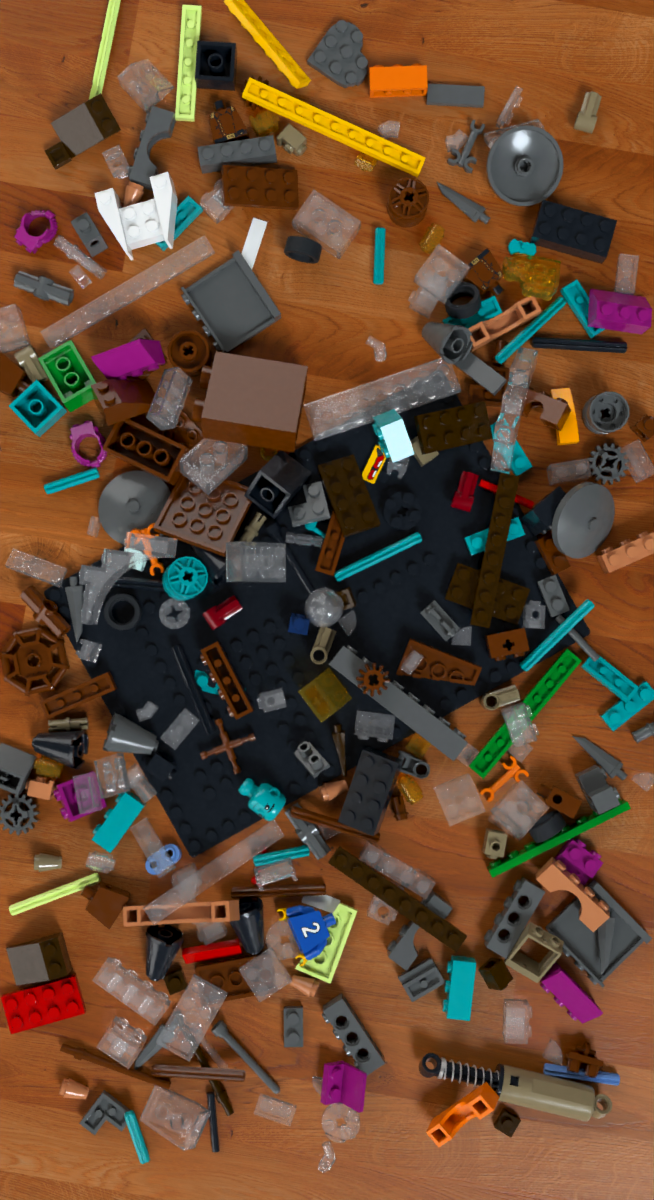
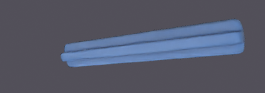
[543,1063,620,1086]

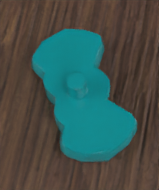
[508,239,537,259]

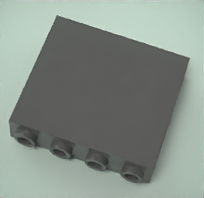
[181,250,282,353]
[545,879,652,988]

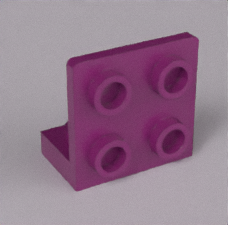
[320,1061,367,1113]

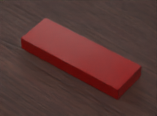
[182,939,242,964]

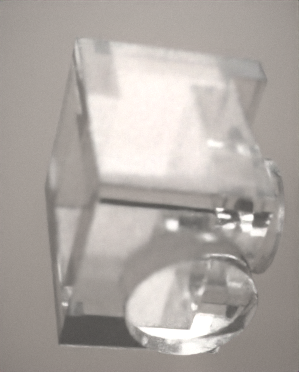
[102,145,130,179]
[522,601,545,629]

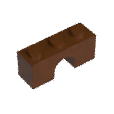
[506,384,571,431]

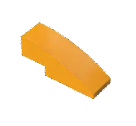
[550,388,579,445]

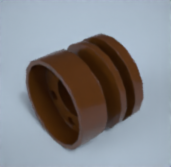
[387,178,429,228]

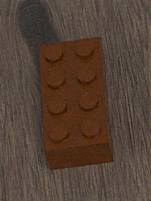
[102,419,192,486]

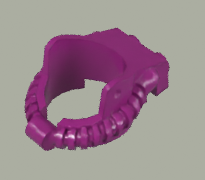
[14,210,58,254]
[69,420,107,468]

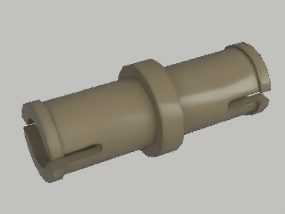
[236,512,267,550]
[48,717,89,732]

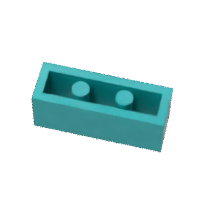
[92,790,147,853]
[442,955,476,1021]

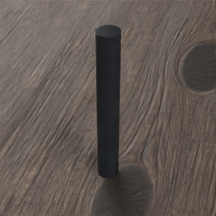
[207,1092,220,1152]

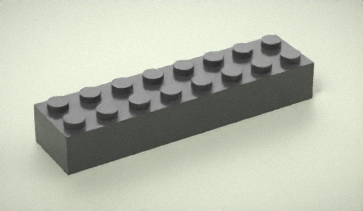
[329,645,468,761]

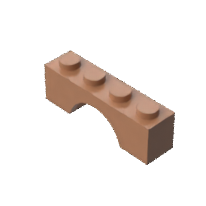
[468,294,542,352]
[536,857,610,932]

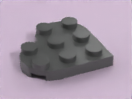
[307,20,368,88]

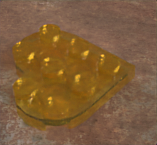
[502,253,561,301]

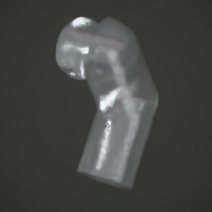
[365,335,387,362]
[318,1141,336,1173]

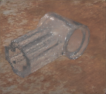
[120,763,157,804]

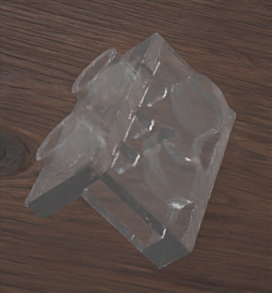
[354,710,395,742]

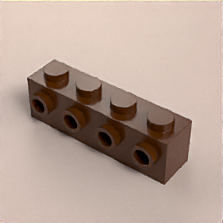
[200,641,254,720]

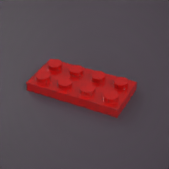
[1,974,86,1034]

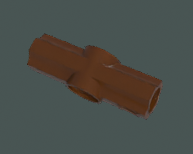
[20,585,71,639]

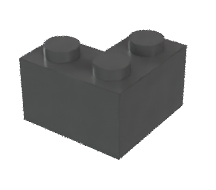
[575,765,620,815]

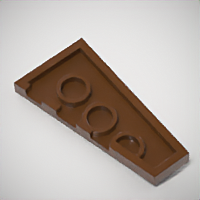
[396,638,482,686]

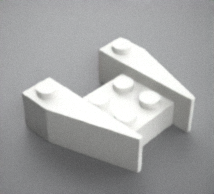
[95,172,178,260]

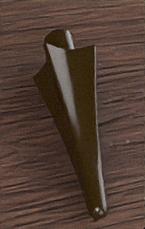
[331,724,347,777]

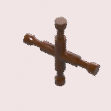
[200,718,256,774]

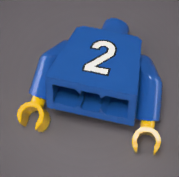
[277,905,336,966]

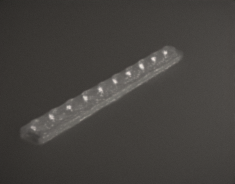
[40,235,215,350]

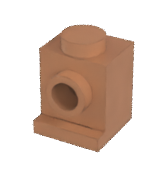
[25,776,58,800]

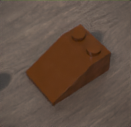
[91,379,162,426]

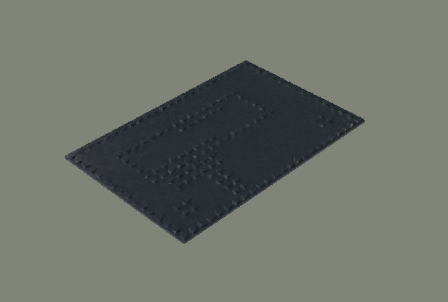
[44,370,590,857]

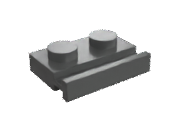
[398,957,445,1002]

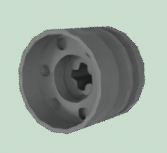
[582,392,629,434]

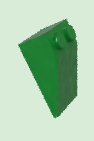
[38,340,97,413]

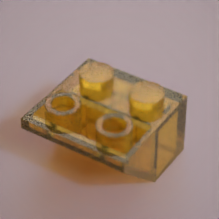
[298,668,352,723]

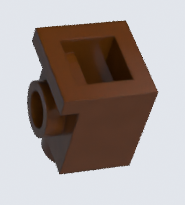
[631,414,654,442]

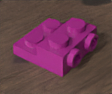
[53,771,107,822]
[554,838,603,886]

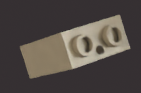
[504,922,564,983]

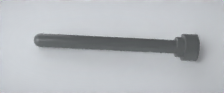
[211,1020,280,1094]

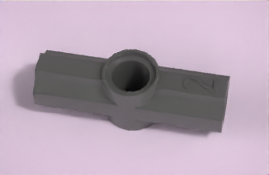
[14,271,74,306]
[284,803,331,860]

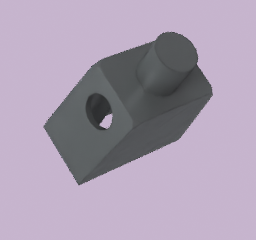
[71,212,108,258]

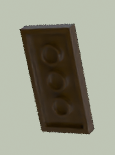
[414,401,493,455]
[317,454,381,537]
[444,563,530,625]

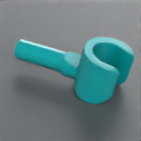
[305,522,326,539]

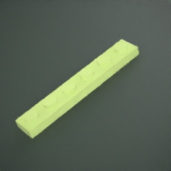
[175,5,202,122]

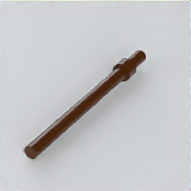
[60,1043,171,1090]

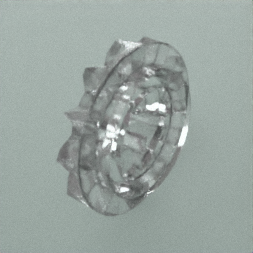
[159,598,190,629]

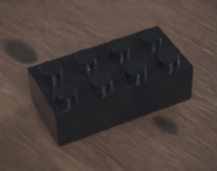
[529,200,617,264]
[338,747,404,836]

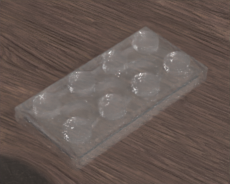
[156,974,228,1062]

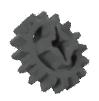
[586,443,629,485]
[0,793,40,835]

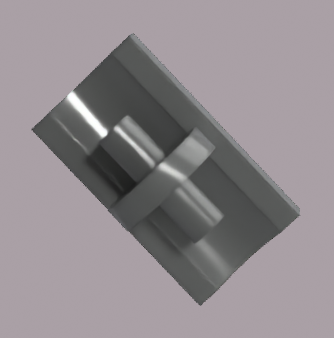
[294,741,330,778]

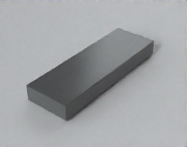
[426,83,485,108]
[453,352,507,396]

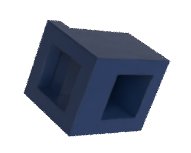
[288,613,311,635]

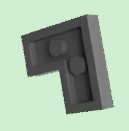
[288,481,330,527]
[79,1090,130,1135]

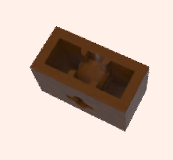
[485,628,530,661]

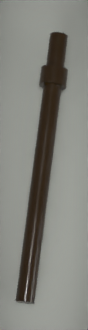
[173,1009,234,1116]

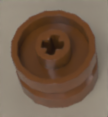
[167,330,212,377]

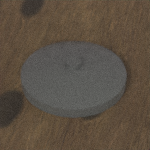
[486,125,563,207]
[98,471,171,547]
[552,482,615,559]

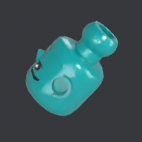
[238,778,286,821]

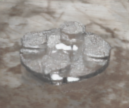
[266,920,300,960]
[322,1102,360,1143]

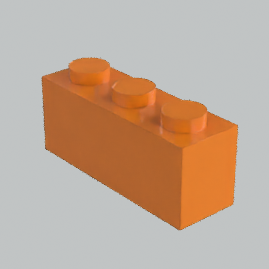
[369,63,428,98]

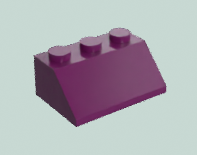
[587,289,652,335]
[91,339,165,380]
[540,962,603,1024]

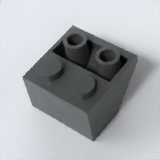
[0,742,37,795]

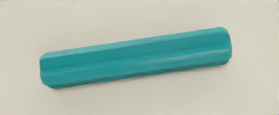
[373,227,386,285]
[44,468,100,494]
[253,845,310,867]
[124,1110,150,1164]

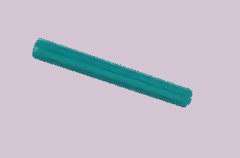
[495,296,566,364]
[334,532,422,582]
[520,599,595,672]

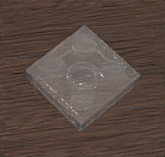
[94,753,131,799]
[239,947,292,1003]

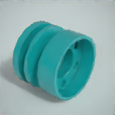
[162,556,208,601]

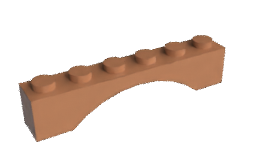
[123,900,240,927]

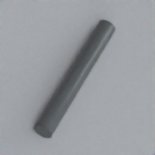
[555,614,600,662]

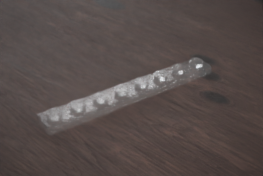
[143,820,285,925]

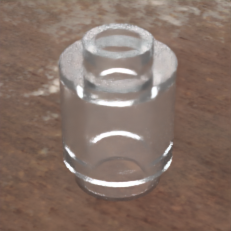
[86,851,116,874]

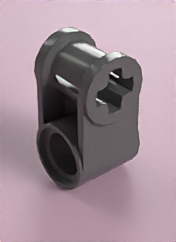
[398,750,430,779]

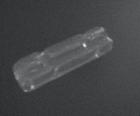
[285,532,323,547]

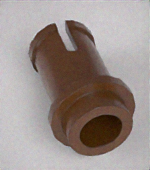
[491,340,508,366]
[391,795,409,821]

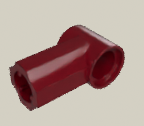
[451,471,479,512]
[202,595,243,631]

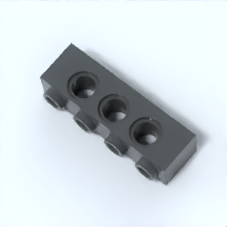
[484,876,545,959]
[322,993,385,1075]

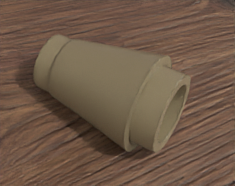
[34,853,62,872]

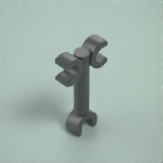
[447,120,485,173]

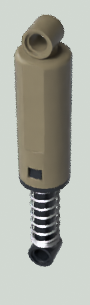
[419,1053,612,1122]

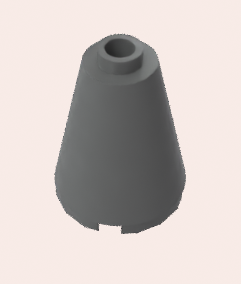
[422,322,473,364]
[103,713,159,754]

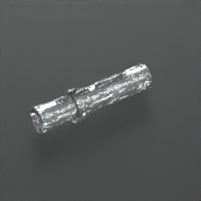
[53,235,107,280]

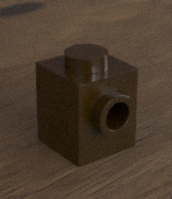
[478,958,513,991]

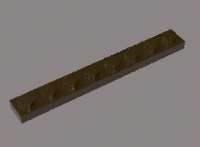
[470,473,520,628]
[328,846,467,952]

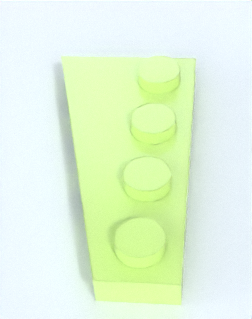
[295,902,358,984]

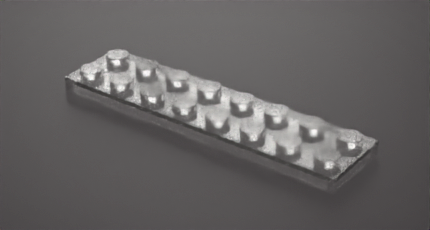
[303,358,461,441]

